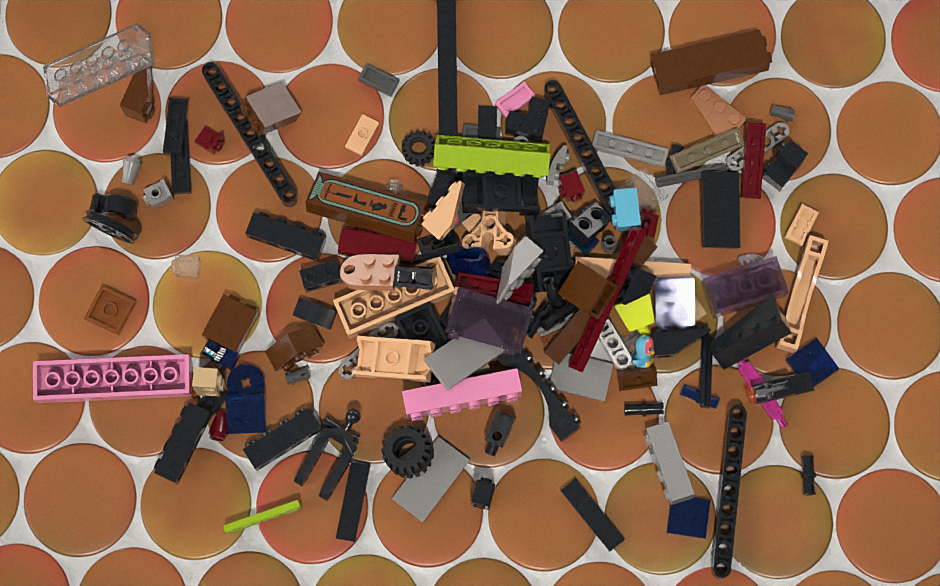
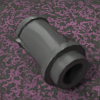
[770,104,795,122]
[601,235,616,253]
[285,367,310,386]

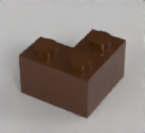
[265,326,324,371]

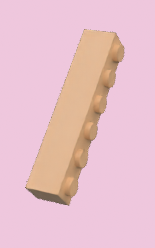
[575,257,691,293]

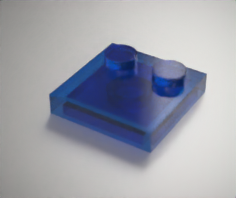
[785,338,839,387]
[225,393,267,434]
[666,497,711,539]

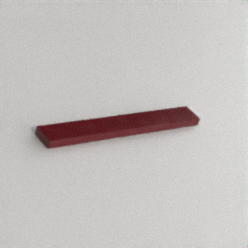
[568,226,647,373]

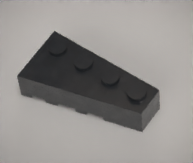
[709,295,792,370]

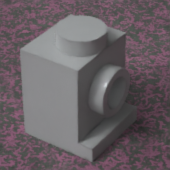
[142,179,174,210]

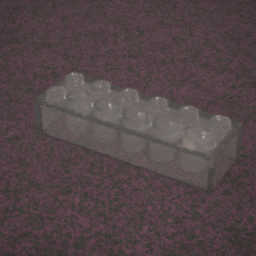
[43,23,155,107]

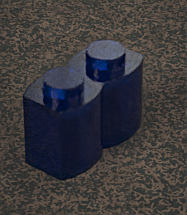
[446,247,491,276]

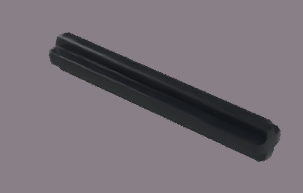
[700,335,713,409]

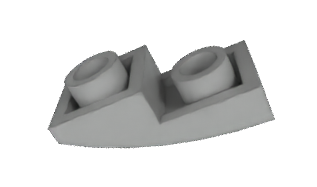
[546,146,570,186]

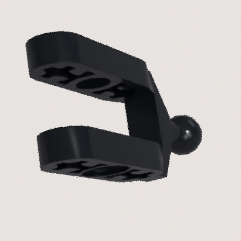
[294,409,361,501]

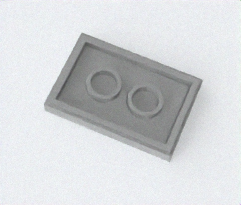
[549,353,613,402]

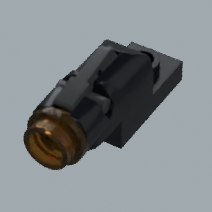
[746,372,814,405]

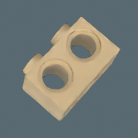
[192,367,225,397]

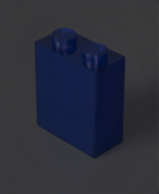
[654,277,695,329]

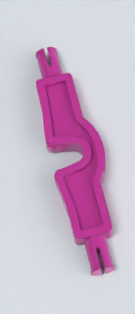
[738,359,788,429]

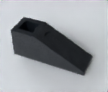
[651,326,711,359]

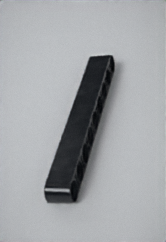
[437,0,458,137]
[202,62,298,207]
[544,80,625,232]
[711,405,747,579]

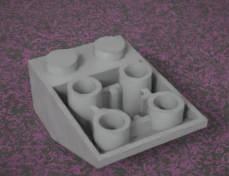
[496,236,543,304]

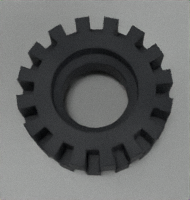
[402,130,435,167]

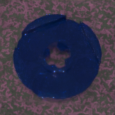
[226,364,266,403]

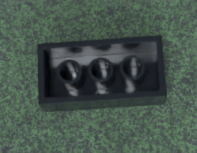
[394,302,449,386]

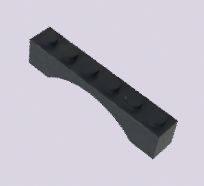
[497,335,582,442]

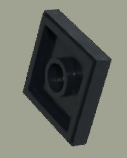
[417,230,461,261]

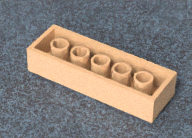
[333,257,455,339]

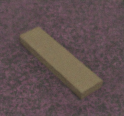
[670,128,745,173]

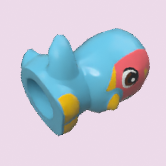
[630,336,655,368]

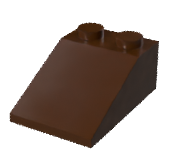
[120,54,154,124]

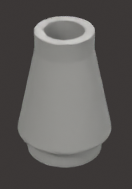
[122,156,141,185]

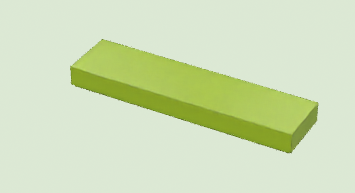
[223,500,301,534]

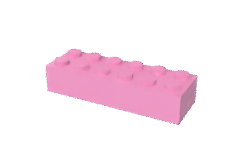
[402,369,522,421]

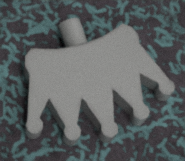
[738,253,763,266]

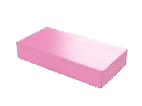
[495,81,536,119]

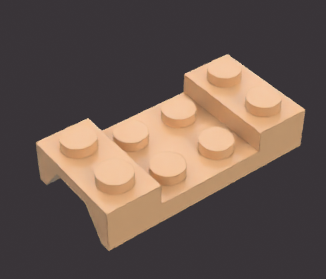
[352,336,435,382]

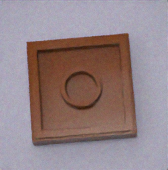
[84,285,136,336]

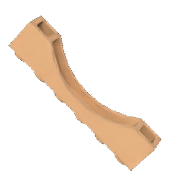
[776,235,829,353]

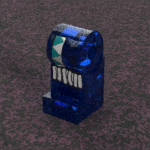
[200,340,240,372]

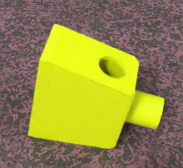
[614,294,655,337]

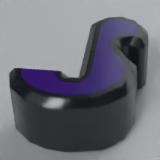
[89,193,138,221]

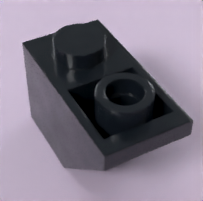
[616,265,657,305]

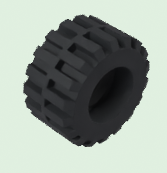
[381,425,434,479]

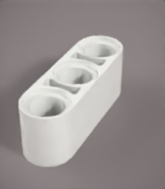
[598,319,631,371]

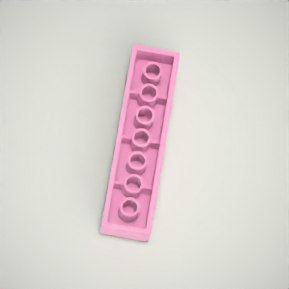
[33,354,192,403]

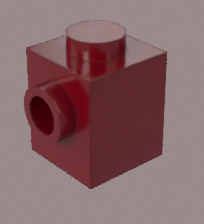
[558,171,585,203]

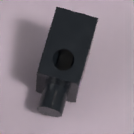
[484,411,516,457]

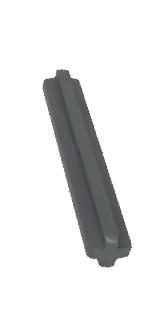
[655,164,727,188]

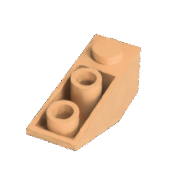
[422,181,465,240]

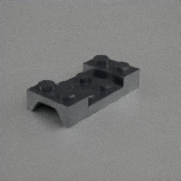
[461,172,541,216]
[525,212,573,293]

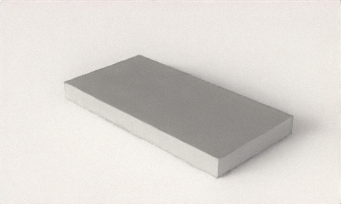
[424,319,508,391]
[392,437,470,523]

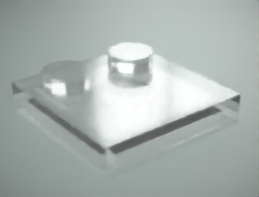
[616,167,669,219]

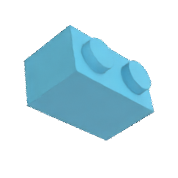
[609,188,641,231]

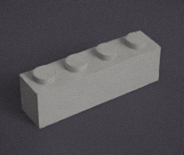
[643,421,695,505]

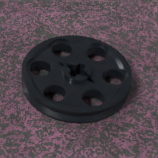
[82,210,138,244]

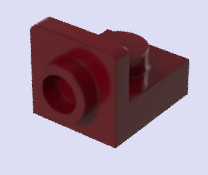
[194,126,224,155]
[639,208,659,238]

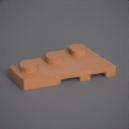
[691,85,747,136]

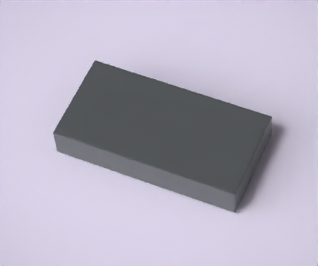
[358,63,400,97]

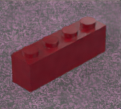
[338,227,417,265]

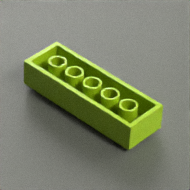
[433,135,550,178]

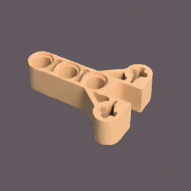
[462,211,519,256]

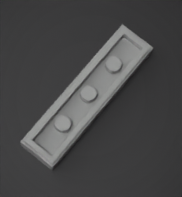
[592,130,669,168]

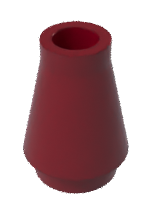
[208,411,228,442]

